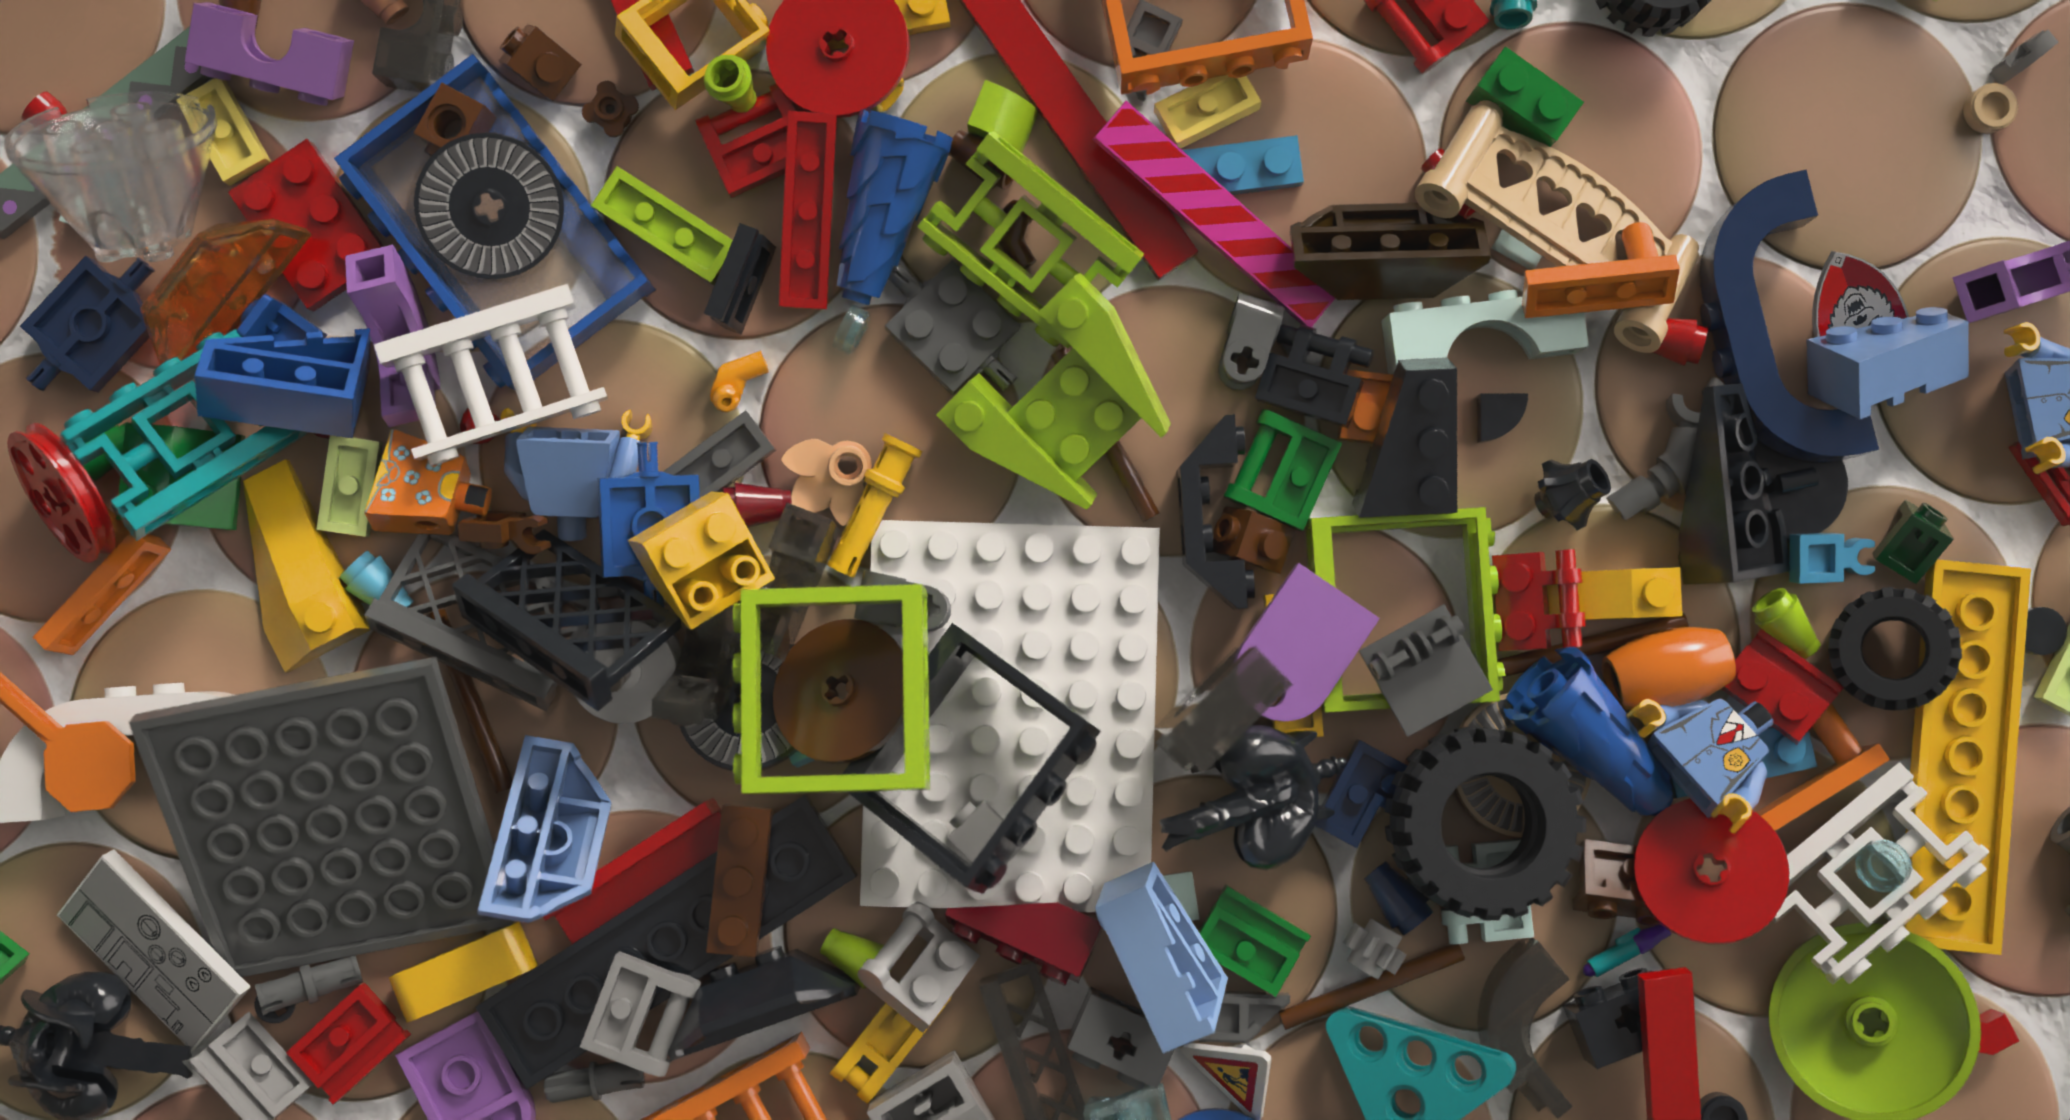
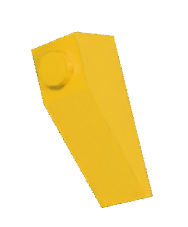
[1547,567,1682,620]

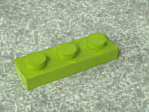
[591,166,733,286]

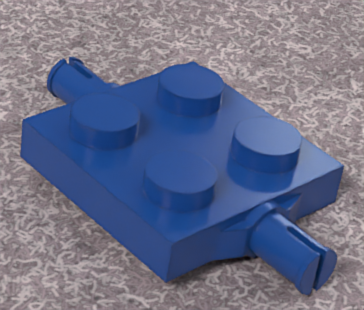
[598,442,700,608]

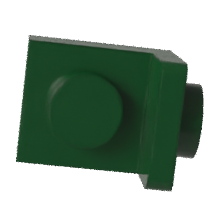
[1872,500,1954,584]

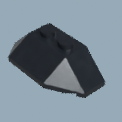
[668,946,861,1061]

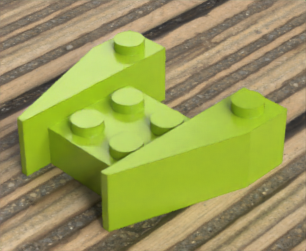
[936,272,1171,510]

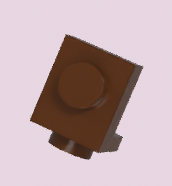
[499,24,582,102]
[1213,506,1295,574]

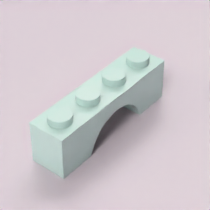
[1381,290,1589,375]

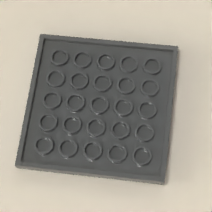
[129,657,514,977]

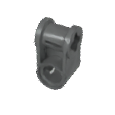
[1218,293,1285,391]
[854,570,951,631]

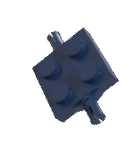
[20,256,164,393]

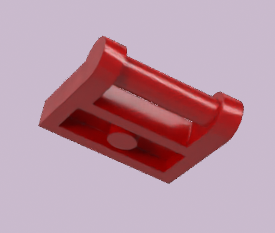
[1364,0,1490,75]
[695,83,795,198]

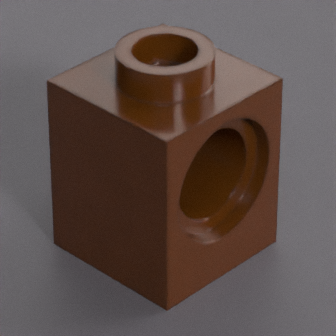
[414,82,497,156]

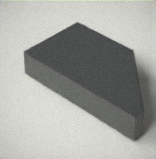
[1127,0,1183,101]
[1199,991,1290,1043]

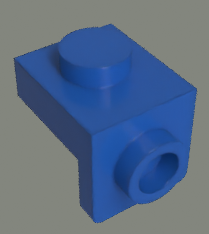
[236,294,328,342]

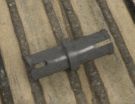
[255,955,363,1015]

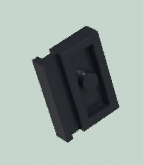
[704,223,776,335]

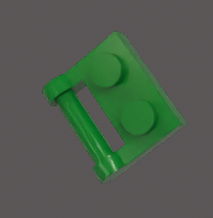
[1223,409,1342,532]

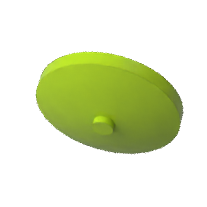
[1768,923,1981,1120]

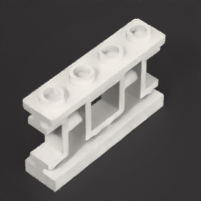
[1772,762,1990,985]

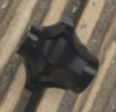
[1534,459,1611,531]

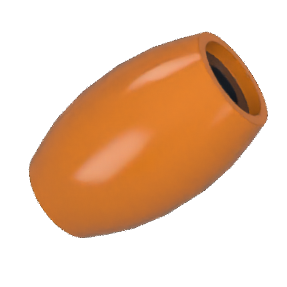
[1602,627,1736,711]

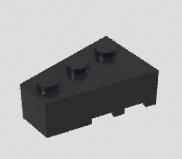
[1352,357,1457,518]

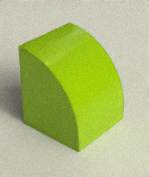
[967,80,1039,153]

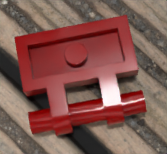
[1492,549,1586,651]

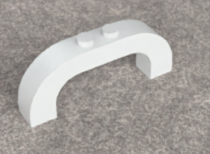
[0,683,234,823]

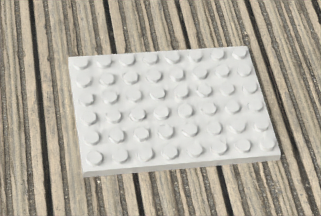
[860,520,1160,913]

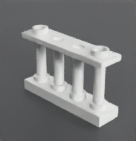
[374,284,608,466]

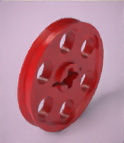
[7,423,116,563]

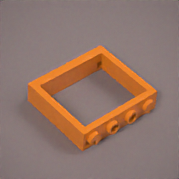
[1101,0,1313,95]

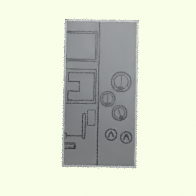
[57,849,251,1052]

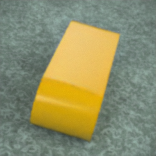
[388,921,538,1023]

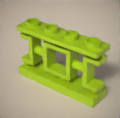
[917,131,1144,349]

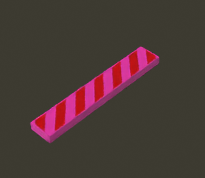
[1092,101,1335,327]

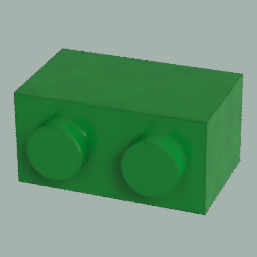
[1465,46,1584,147]

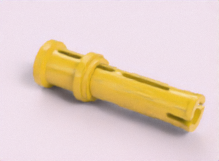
[827,433,923,578]

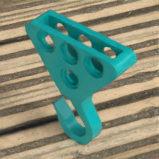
[1326,1006,1517,1120]

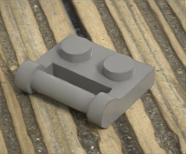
[857,901,980,1033]
[580,951,701,1077]

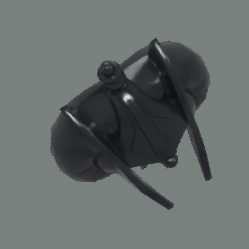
[1159,725,1347,871]
[0,971,193,1120]

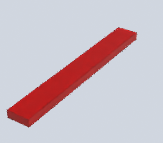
[959,0,1198,281]

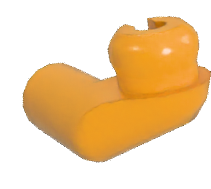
[710,350,769,412]

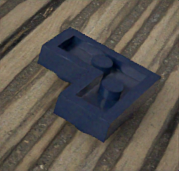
[1315,739,1407,848]

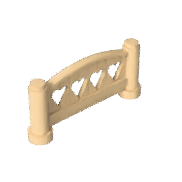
[1415,100,1699,353]

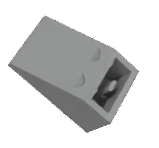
[867,1050,995,1120]

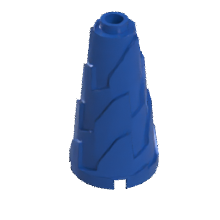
[837,109,953,305]
[1503,647,1673,816]

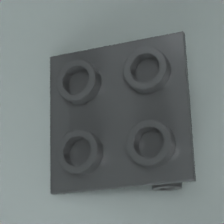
[1359,604,1493,737]

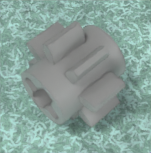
[1343,918,1407,979]

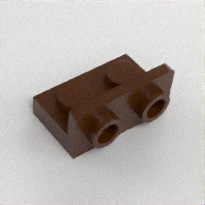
[1572,839,1661,926]

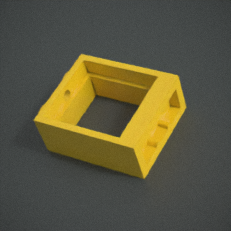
[615,0,770,110]

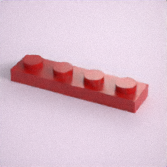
[779,111,837,309]

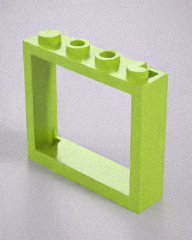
[1305,507,1506,713]
[733,584,931,795]

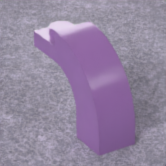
[1952,240,2070,323]
[345,245,441,427]

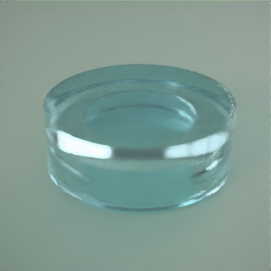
[832,305,871,355]
[1855,840,1912,892]

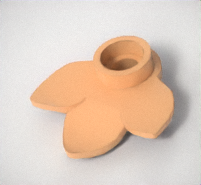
[781,439,872,526]

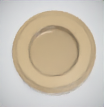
[1963,83,2018,134]

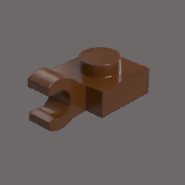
[457,511,551,554]

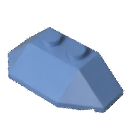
[478,735,612,923]

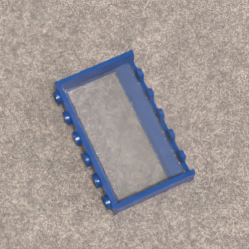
[334,54,656,391]

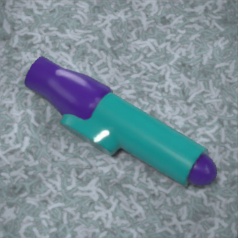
[1583,925,1671,977]

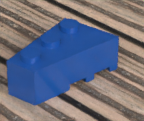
[194,328,370,439]

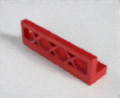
[543,798,722,944]

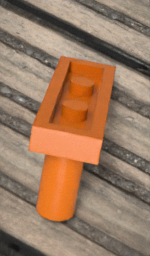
[1522,222,1680,318]
[33,505,172,655]
[1756,703,1890,831]

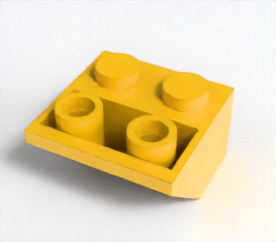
[628,491,775,630]

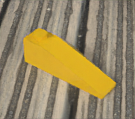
[243,459,371,673]

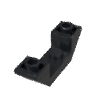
[1177,414,1255,610]

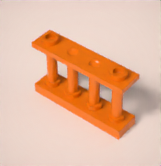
[640,1031,827,1120]

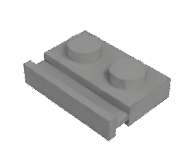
[189,1012,314,1120]

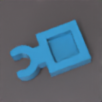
[1789,533,1875,584]

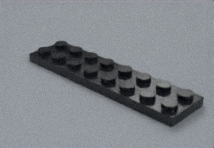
[475,794,858,1089]

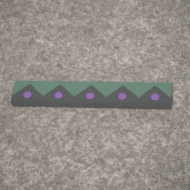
[0,26,212,239]

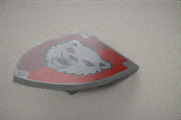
[1812,251,1909,338]

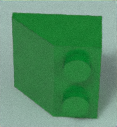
[116,422,245,530]

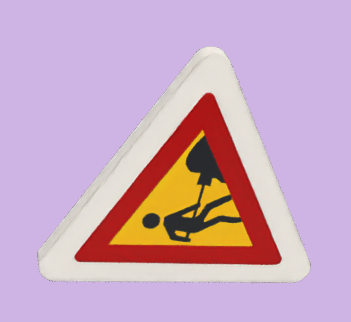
[1181,1043,1272,1120]

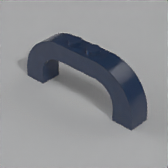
[1700,169,1879,462]

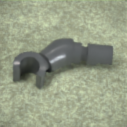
[1606,377,1723,521]

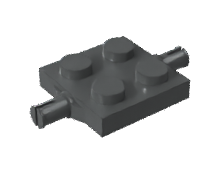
[885,260,1020,396]

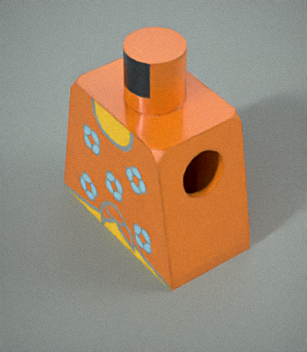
[364,429,492,535]

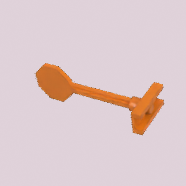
[0,672,136,812]

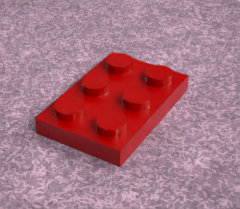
[228,139,384,312]

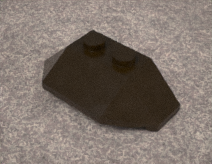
[1290,203,1491,300]

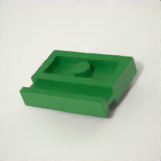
[1198,884,1311,997]

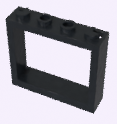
[841,623,1101,894]

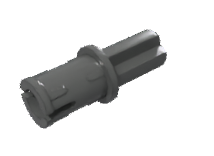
[544,1061,645,1103]

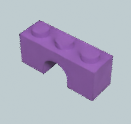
[185,2,354,105]

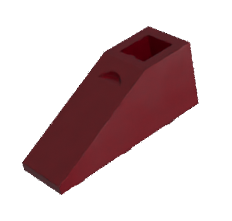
[945,902,1103,986]

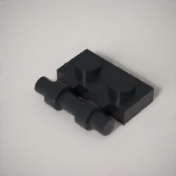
[1255,324,1374,428]

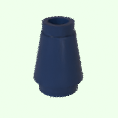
[1364,861,1434,936]

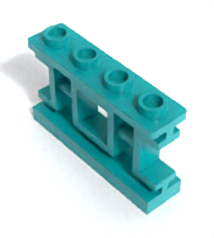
[60,329,307,541]

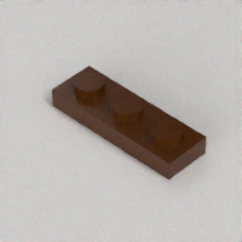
[706,804,773,958]

